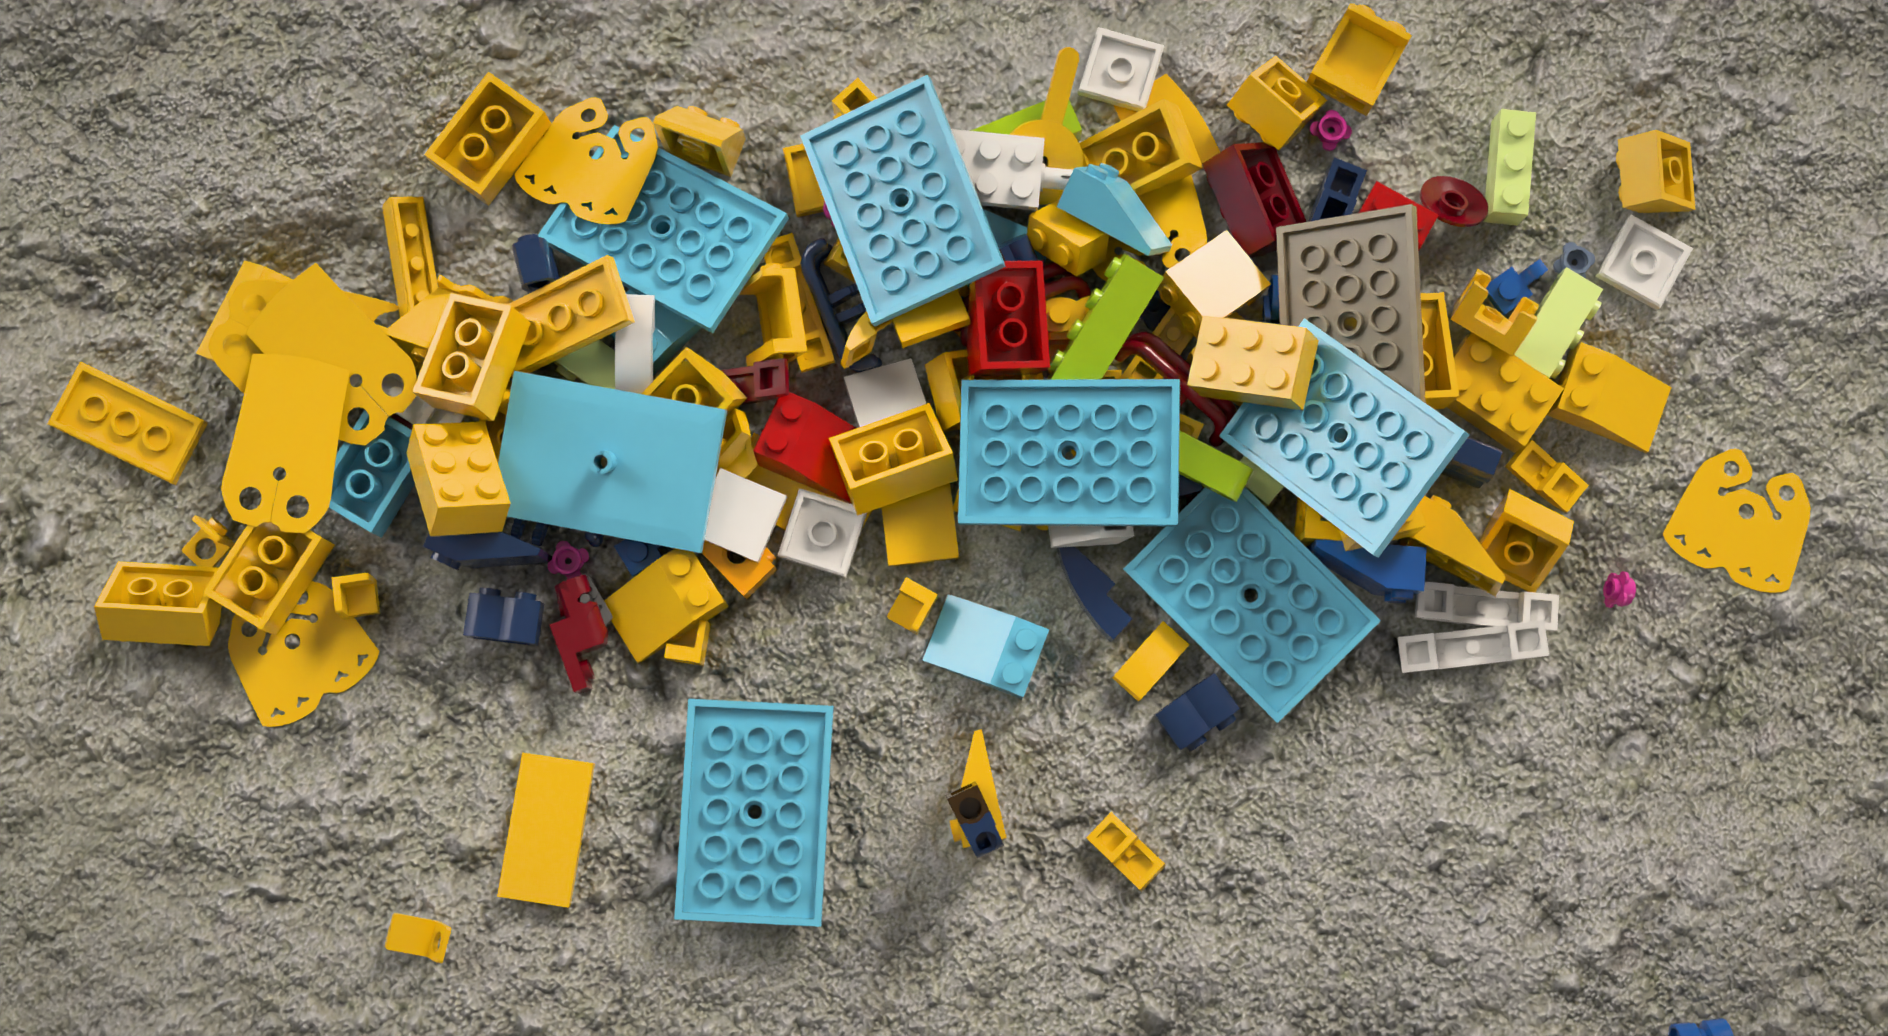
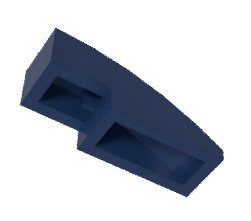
[1308,157,1367,222]
[1057,547,1133,642]

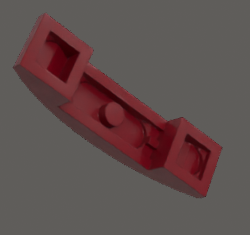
[721,358,789,405]

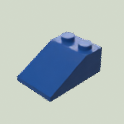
[1306,539,1426,603]

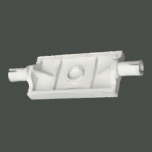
[951,129,1074,211]

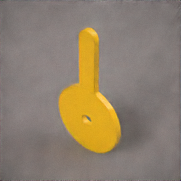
[1009,47,1083,205]

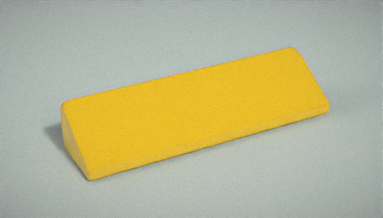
[382,196,438,318]

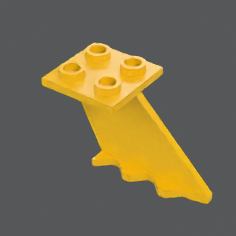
[376,275,513,374]

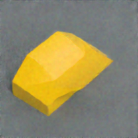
[715,408,758,479]

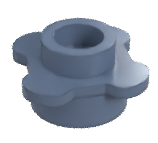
[1553,242,1595,279]

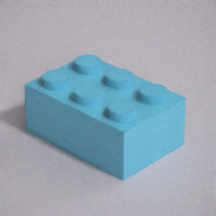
[329,410,415,538]

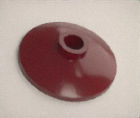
[1420,176,1488,227]

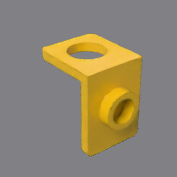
[182,515,235,567]
[384,913,451,964]

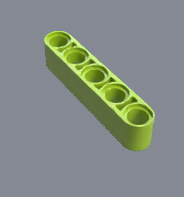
[1179,430,1253,502]

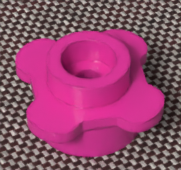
[1310,110,1352,151]
[548,541,589,579]
[1603,571,1636,608]

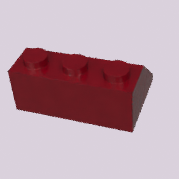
[1202,142,1307,258]

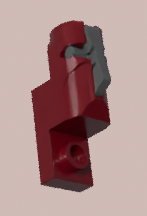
[550,575,613,694]

